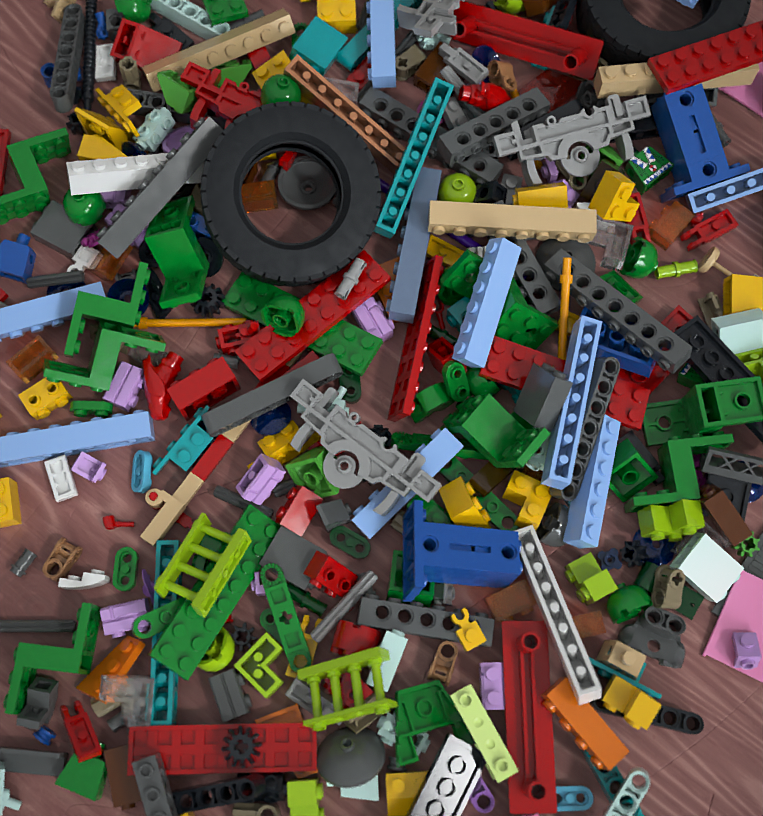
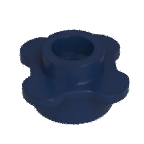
[597,548,622,572]

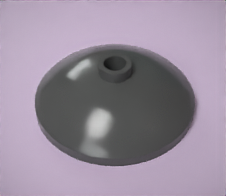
[278,156,336,210]
[535,239,596,291]
[317,727,385,788]

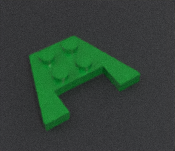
[395,680,476,768]

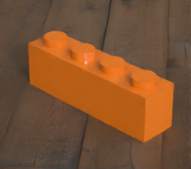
[541,677,630,771]

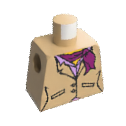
[596,640,647,681]

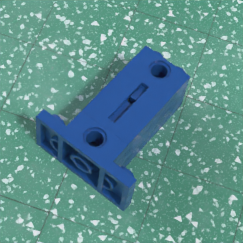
[651,83,751,203]
[403,500,523,602]

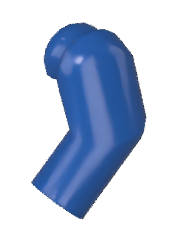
[95,11,109,40]

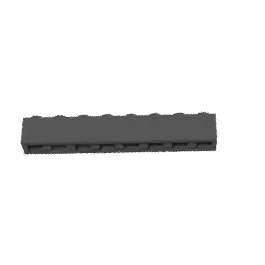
[96,116,223,259]

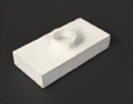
[95,43,116,82]
[44,454,79,502]

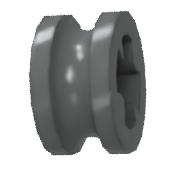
[387,756,407,772]

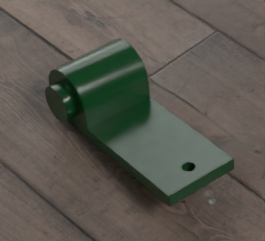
[633,561,704,620]

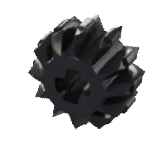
[190,283,225,318]
[221,726,262,768]

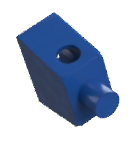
[0,233,36,284]

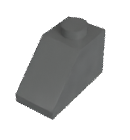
[316,499,353,533]

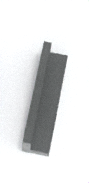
[699,446,763,485]

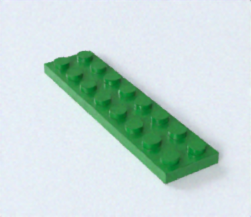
[222,272,383,377]
[148,504,281,681]

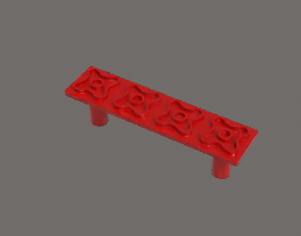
[449,1,604,80]
[501,621,557,814]

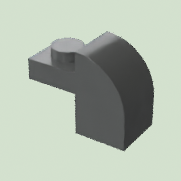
[16,677,59,730]

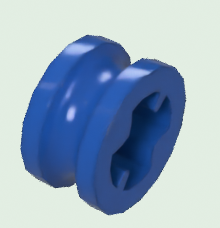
[33,725,57,746]

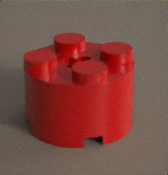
[330,620,381,656]

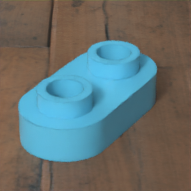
[131,450,153,493]
[556,785,593,811]

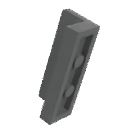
[0,746,68,777]

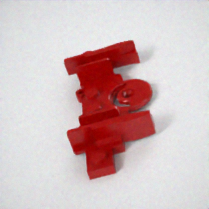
[181,61,298,172]

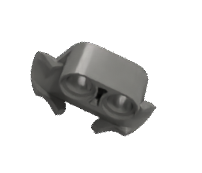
[618,606,686,668]

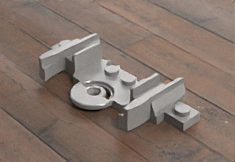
[397,0,465,38]
[492,94,651,187]
[290,379,442,516]

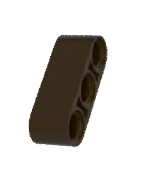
[468,462,518,498]

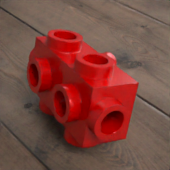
[215,320,264,356]

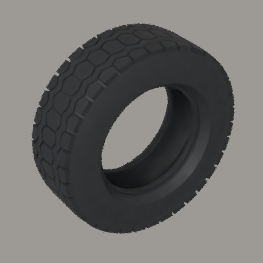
[576,0,751,66]
[200,101,381,287]

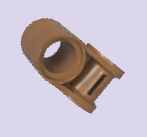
[487,60,517,94]
[43,537,83,582]
[427,641,458,687]

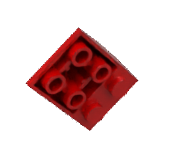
[110,18,182,71]

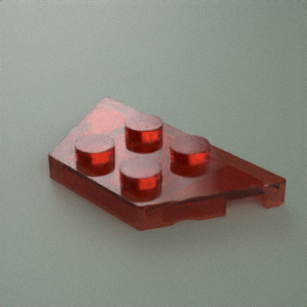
[518,69,583,113]

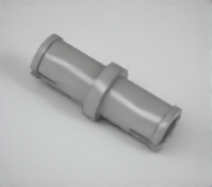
[334,258,367,300]

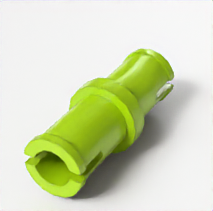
[654,259,698,280]

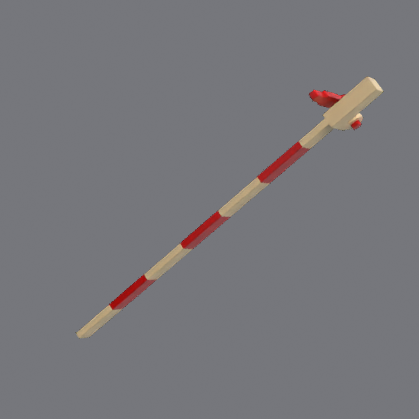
[140,348,306,548]

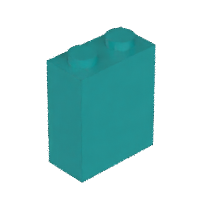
[289,16,348,77]

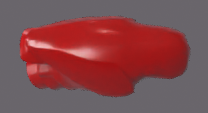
[458,81,513,112]
[142,351,184,421]

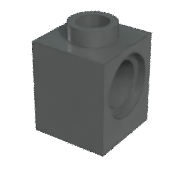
[106,9,125,41]

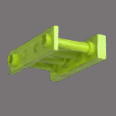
[153,512,252,617]
[297,646,398,731]

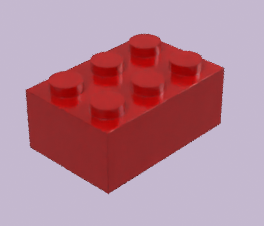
[167,356,241,421]

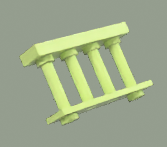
[449,684,519,783]

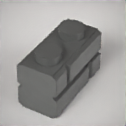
[208,669,253,723]

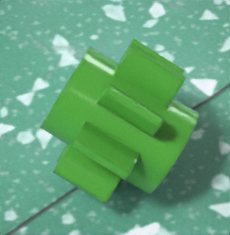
[731,531,760,557]

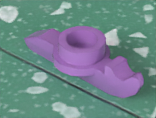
[142,569,155,606]

